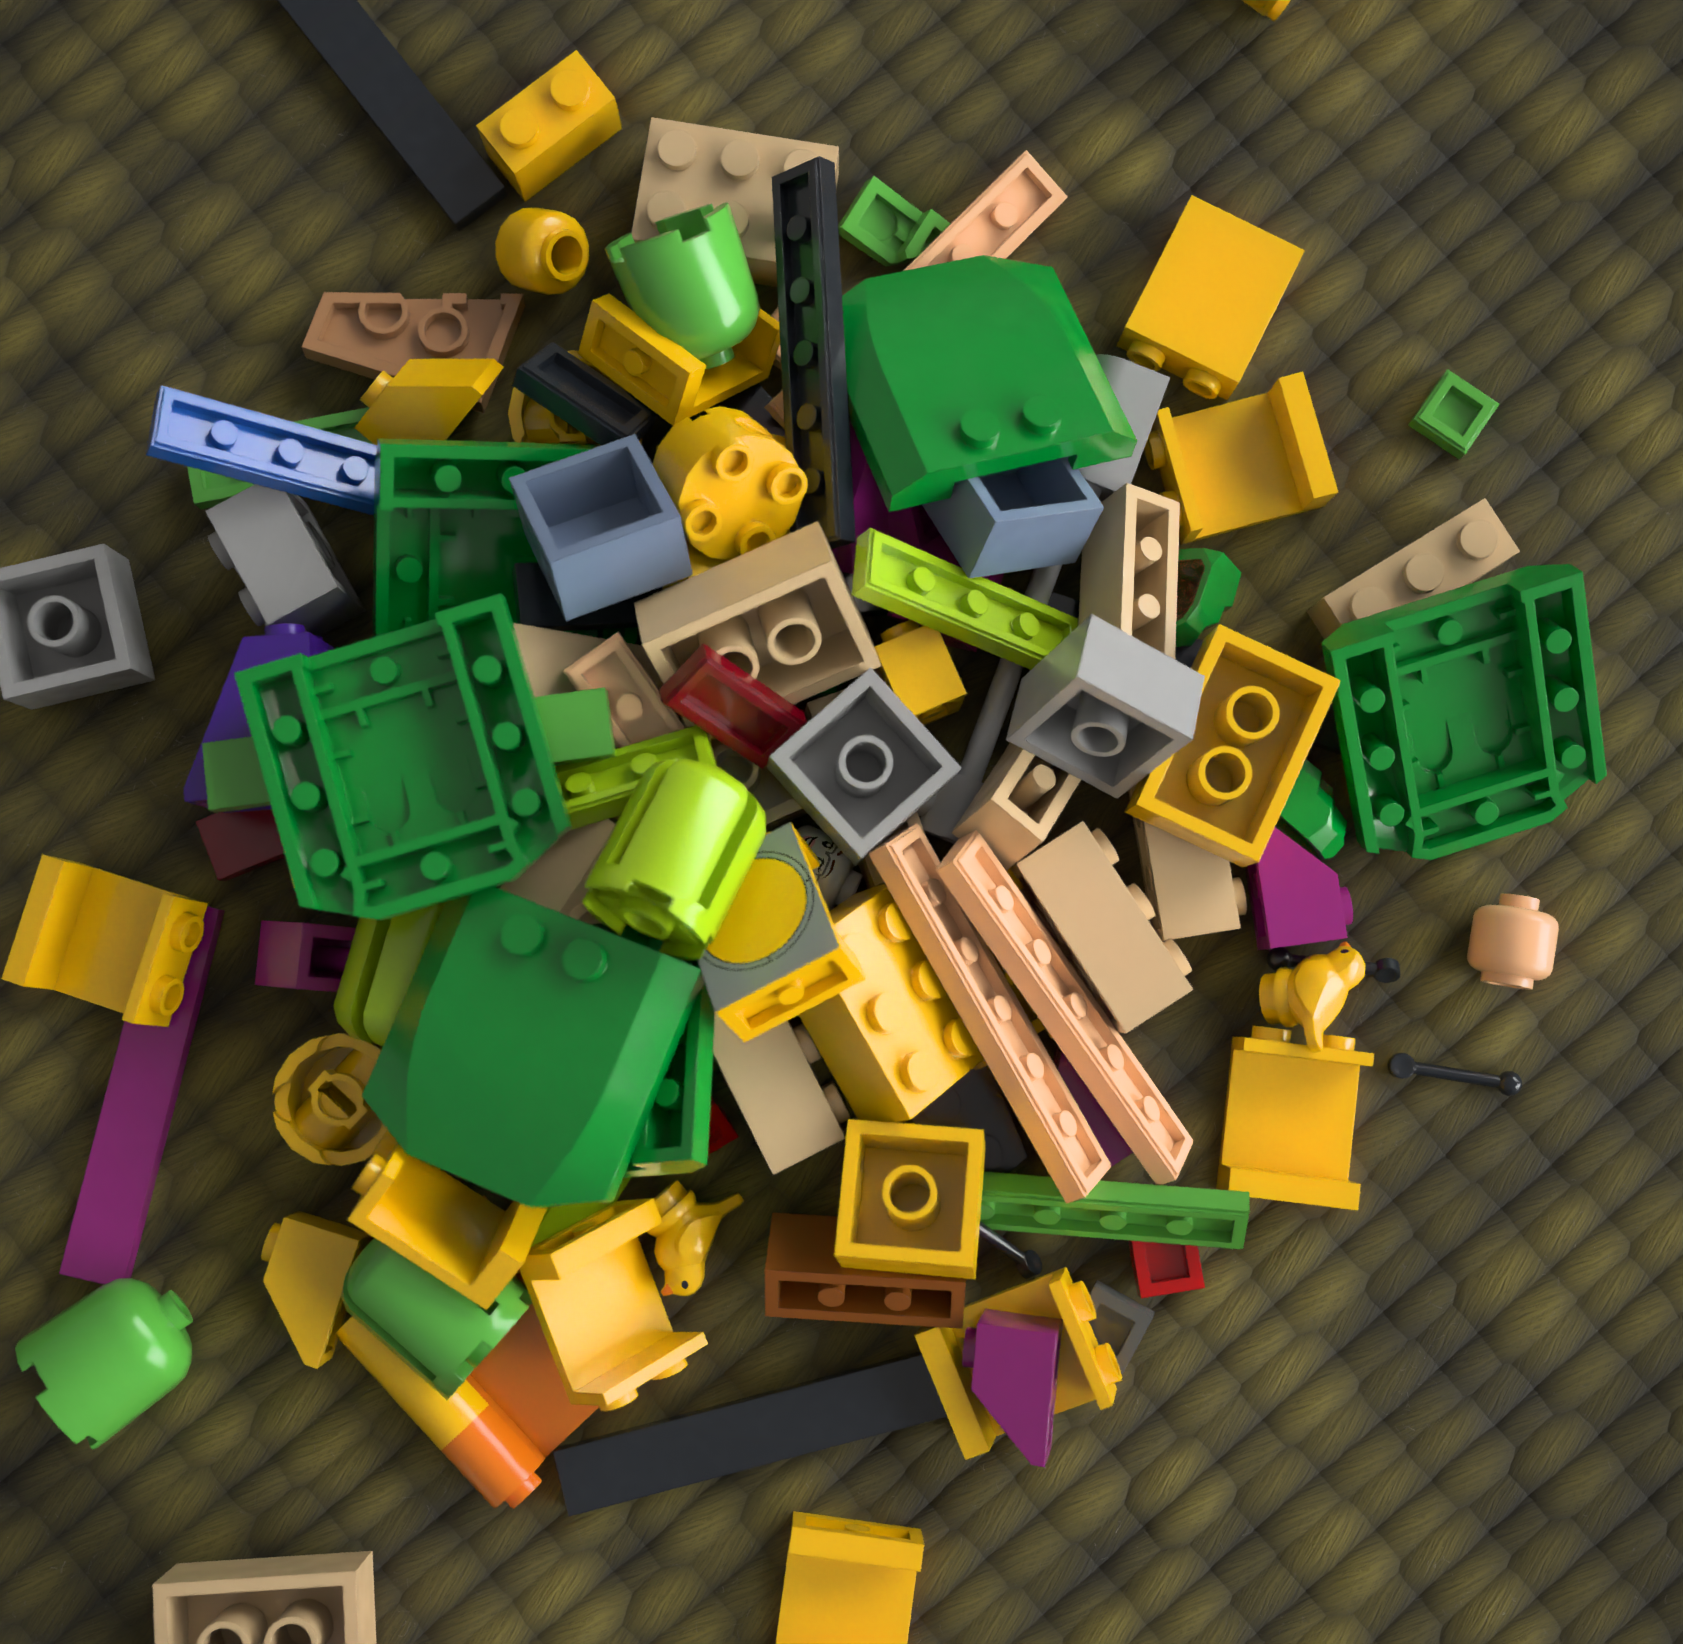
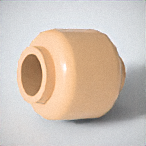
[1467,893,1559,990]

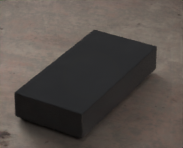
[512,342,658,446]

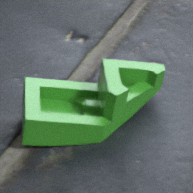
[838,176,951,267]

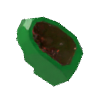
[1176,548,1242,647]

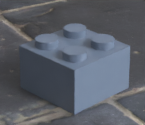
[509,434,693,621]
[922,457,1104,579]

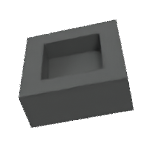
[1088,1280,1155,1374]

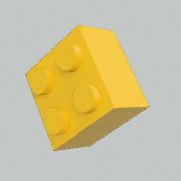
[834,1119,986,1279]

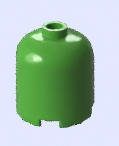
[605,202,760,370]
[15,1278,193,1449]

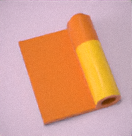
[335,1195,599,1509]

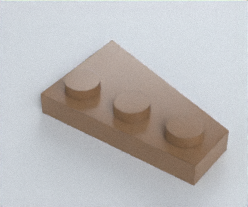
[302,292,525,413]

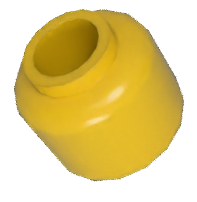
[495,208,589,295]

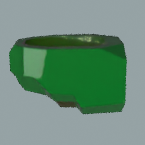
[1275,759,1347,860]

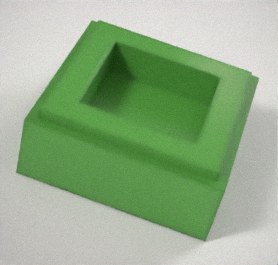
[1408,369,1499,459]

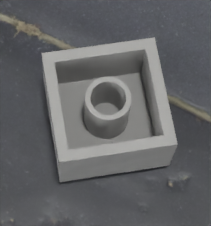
[205,484,366,636]
[0,544,155,710]
[1006,614,1205,798]
[767,667,961,866]

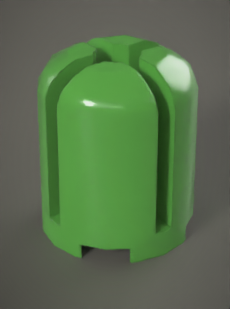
[341,1238,532,1400]

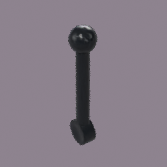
[1267,947,1401,983]
[1387,1053,1522,1096]
[979,1221,1042,1278]

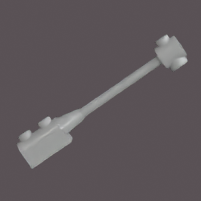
[917,354,1170,844]

